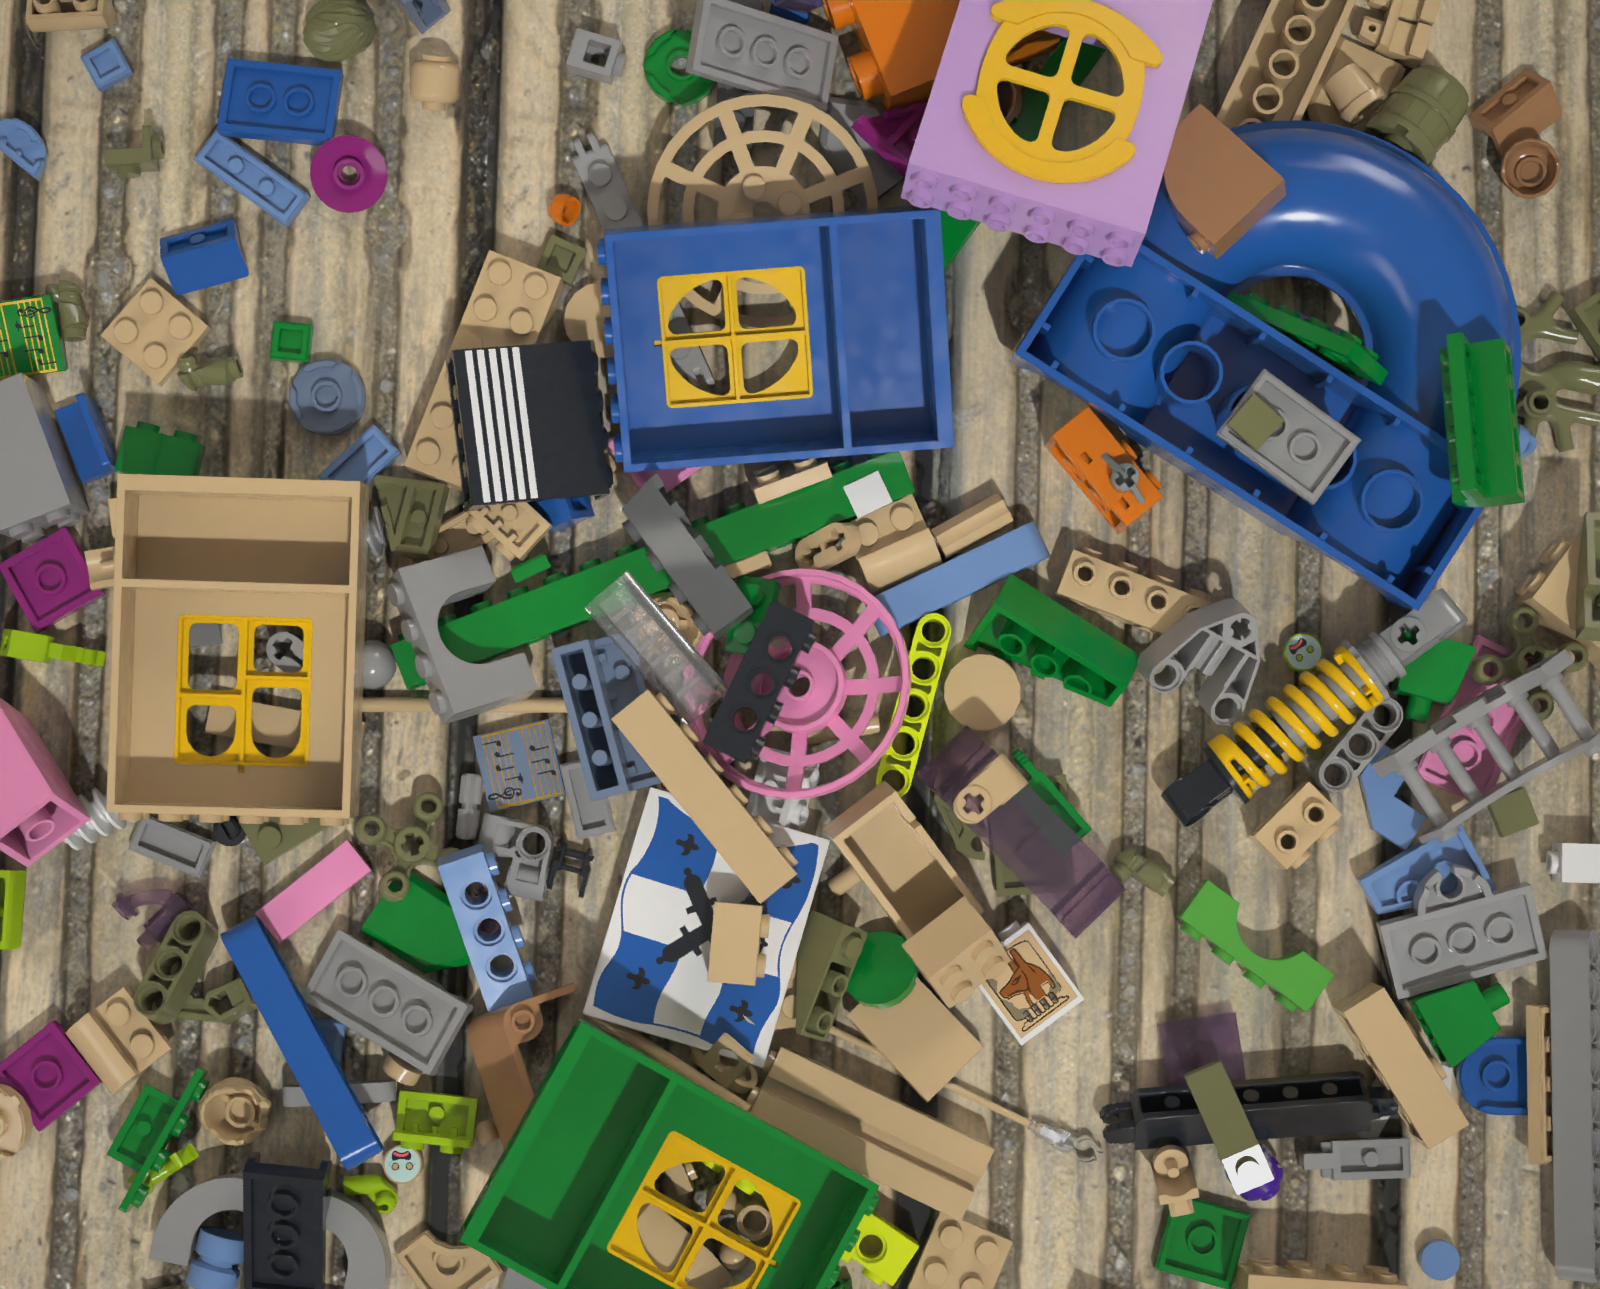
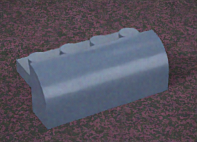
[551,630,662,801]

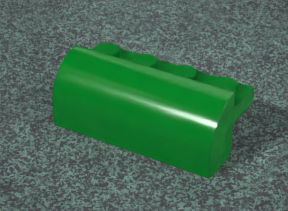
[1439,332,1525,508]

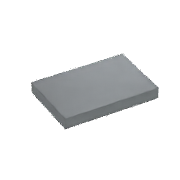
[1215,369,1361,505]

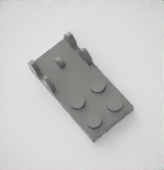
[685,0,839,113]
[302,929,475,1076]

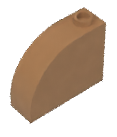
[1164,103,1286,260]

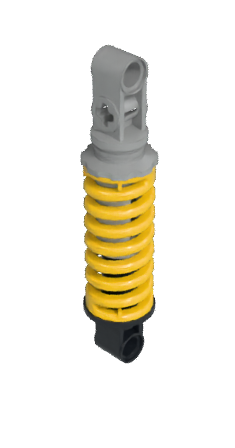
[1161,588,1468,827]

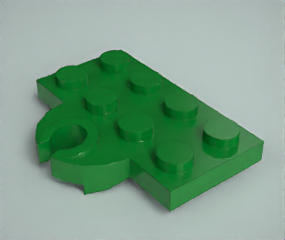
[1228,291,1388,386]

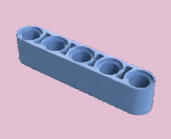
[865,521,1051,637]

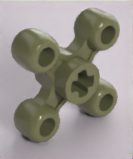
[1470,606,1588,721]
[355,792,460,903]

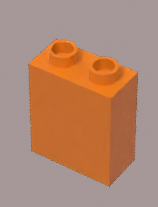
[821,0,1061,110]

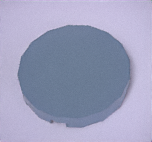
[289,359,366,436]

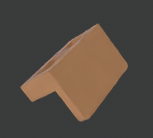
[1468,68,1562,159]

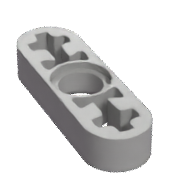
[282,1080,397,1107]

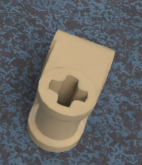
[953,753,1029,824]

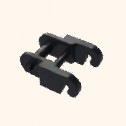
[547,841,594,898]

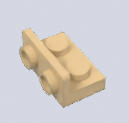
[463,502,553,562]

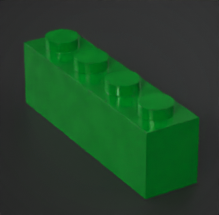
[963,574,1140,707]

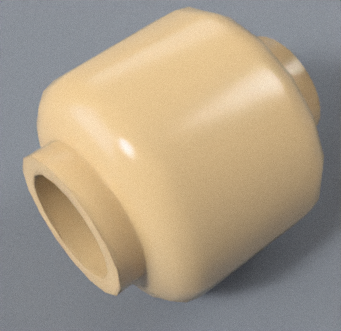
[410,55,460,111]

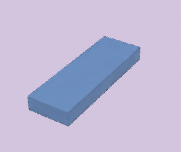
[194,129,311,228]

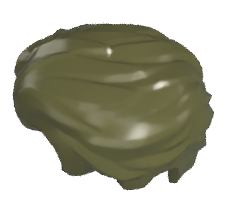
[303,0,376,62]

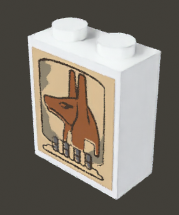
[978,920,1084,1046]

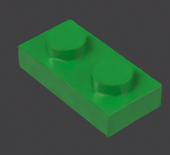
[725,576,780,656]

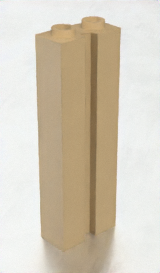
[746,1044,995,1221]

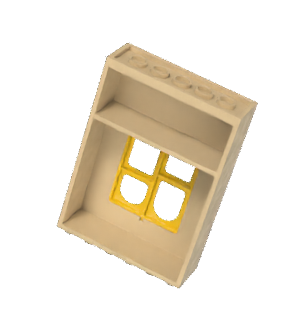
[106,474,369,826]

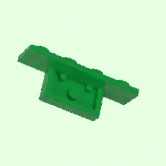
[106,1067,210,1213]

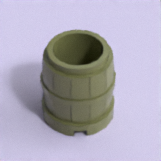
[1364,65,1469,167]

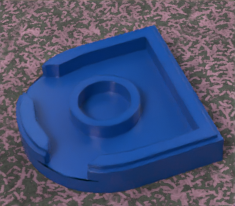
[1455,1036,1528,1115]

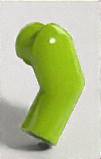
[343,1174,398,1214]

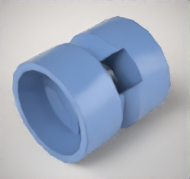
[185,1226,244,1289]

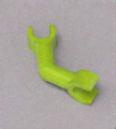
[127,1143,200,1196]

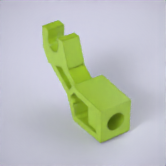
[0,629,106,667]

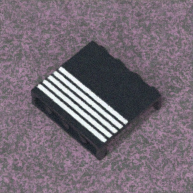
[445,340,613,512]

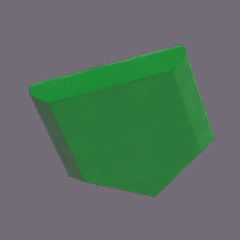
[360,871,471,974]

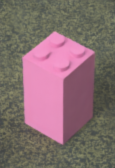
[0,698,91,867]

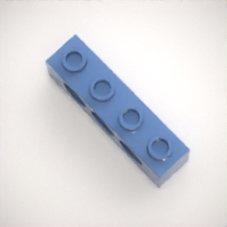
[437,843,538,1012]

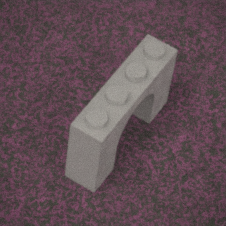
[387,546,538,725]

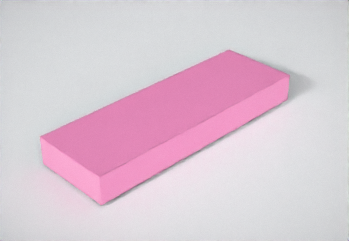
[256,840,373,943]

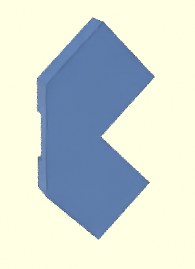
[1358,744,1427,850]

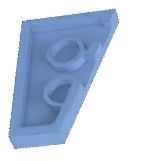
[1356,824,1497,915]

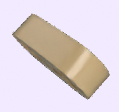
[795,522,862,571]

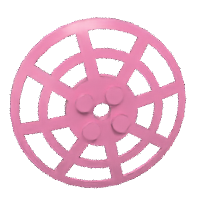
[683,568,911,800]

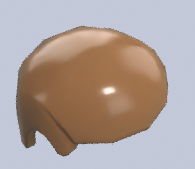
[1501,138,1561,199]

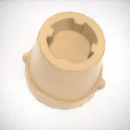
[1324,63,1388,128]

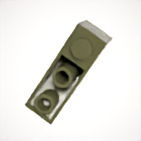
[796,910,868,1042]

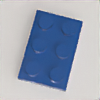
[217,58,344,146]

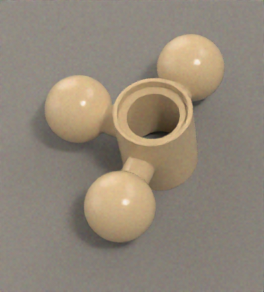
[705,1184,772,1270]

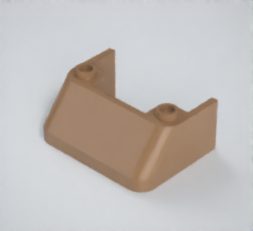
[467,982,576,1149]

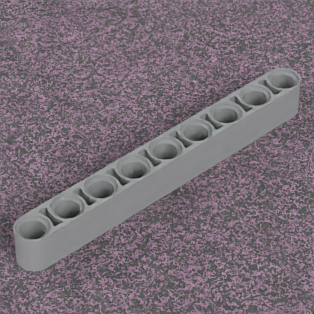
[1549,929,1600,1283]

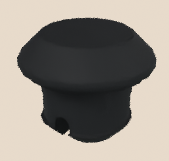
[213,816,246,846]

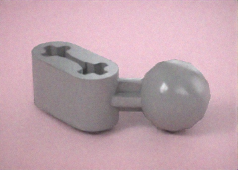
[266,632,396,689]

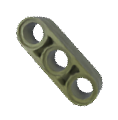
[134,910,218,1025]

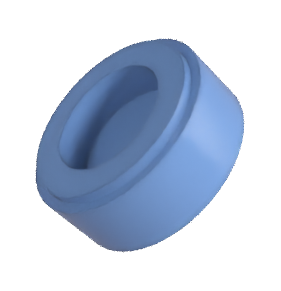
[1418,1239,1460,1281]

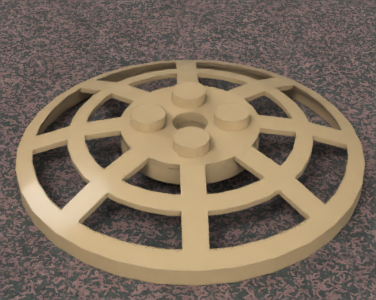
[647,94,878,328]

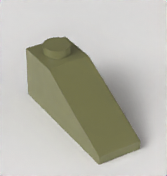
[1183,1059,1274,1195]

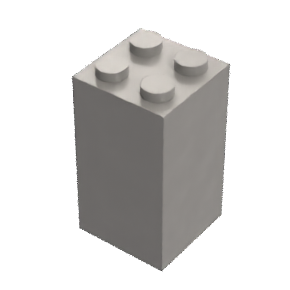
[0,373,90,543]

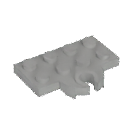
[1376,864,1548,1000]

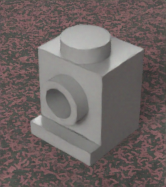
[566,28,627,85]

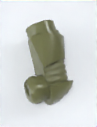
[45,280,89,342]
[177,354,243,391]
[1110,848,1176,897]

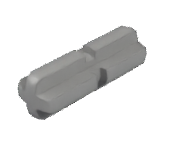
[456,773,483,840]

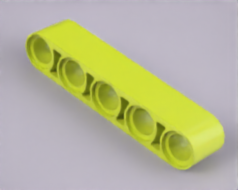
[875,613,951,797]

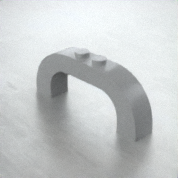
[149,1173,392,1289]

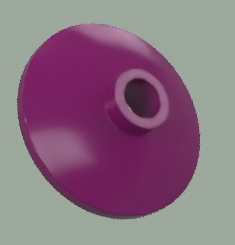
[310,135,388,213]

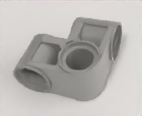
[478,812,555,902]

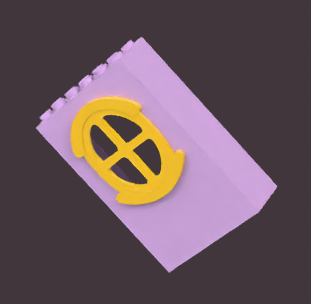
[901,0,1213,267]

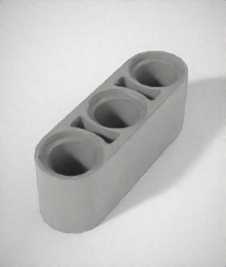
[1312,698,1403,793]

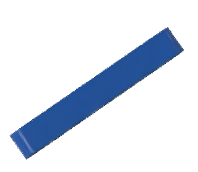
[220,914,384,1171]

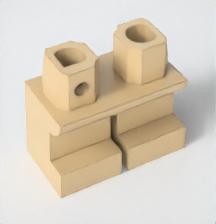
[1356,0,1441,69]

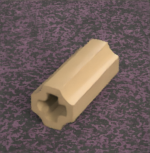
[931,492,1014,559]

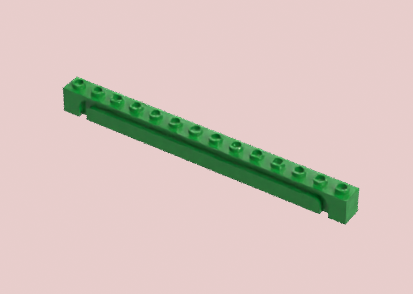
[390,452,915,690]

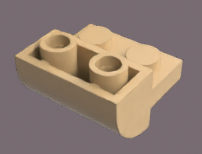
[25,0,116,33]

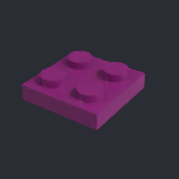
[0,527,106,633]
[0,1020,102,1132]

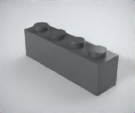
[622,473,754,640]

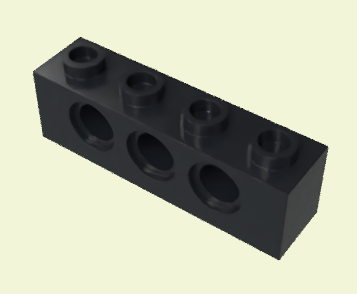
[702,600,818,765]

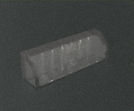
[585,570,729,725]

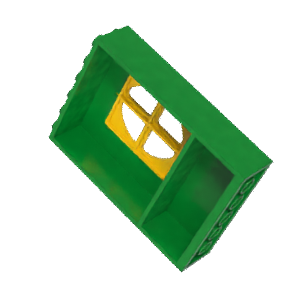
[459,1017,880,1289]

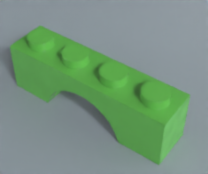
[1175,879,1335,1013]

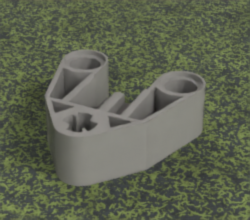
[1137,598,1260,726]

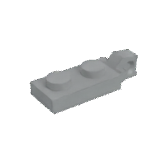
[1299,1136,1411,1181]

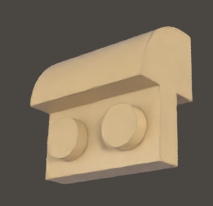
[850,494,943,596]
[65,986,174,1096]

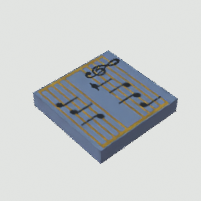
[473,719,566,812]

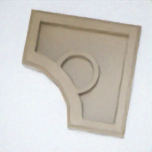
[394,1229,504,1289]

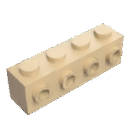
[1053,547,1213,637]

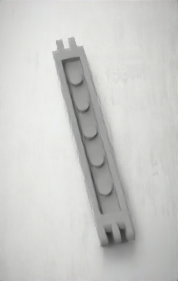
[571,132,715,389]

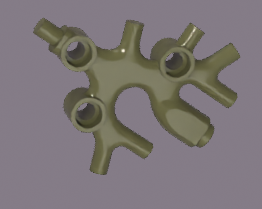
[1516,291,1600,452]

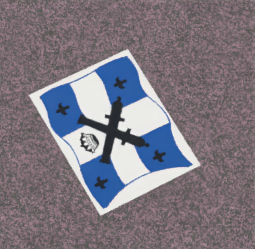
[583,787,830,1068]

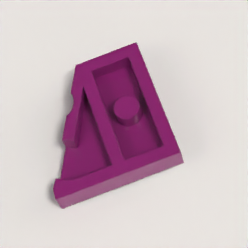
[851,101,927,178]

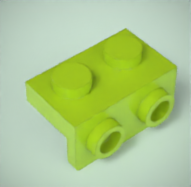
[391,1089,479,1154]

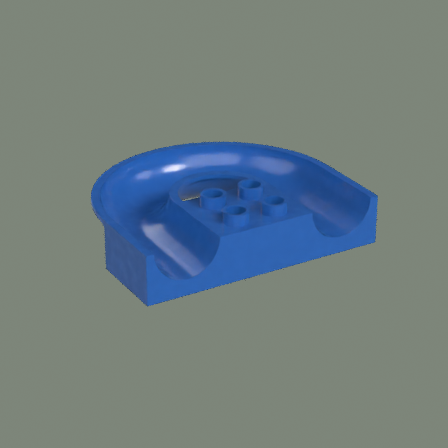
[1008,120,1521,611]

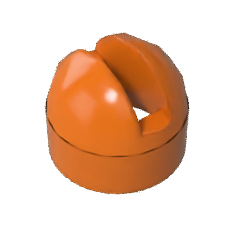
[547,193,581,227]

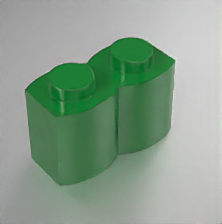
[114,421,206,476]

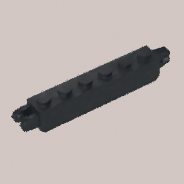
[1099,1071,1398,1150]

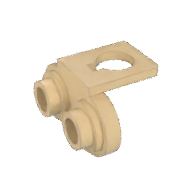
[690,1033,758,1094]

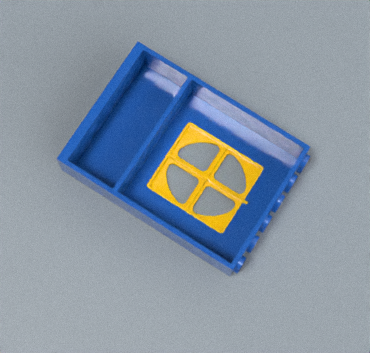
[597,206,954,473]

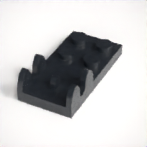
[243,1152,332,1289]

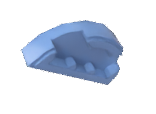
[0,118,48,181]

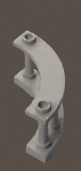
[1372,649,1600,844]

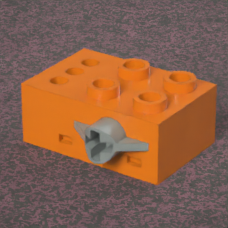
[1045,406,1163,535]

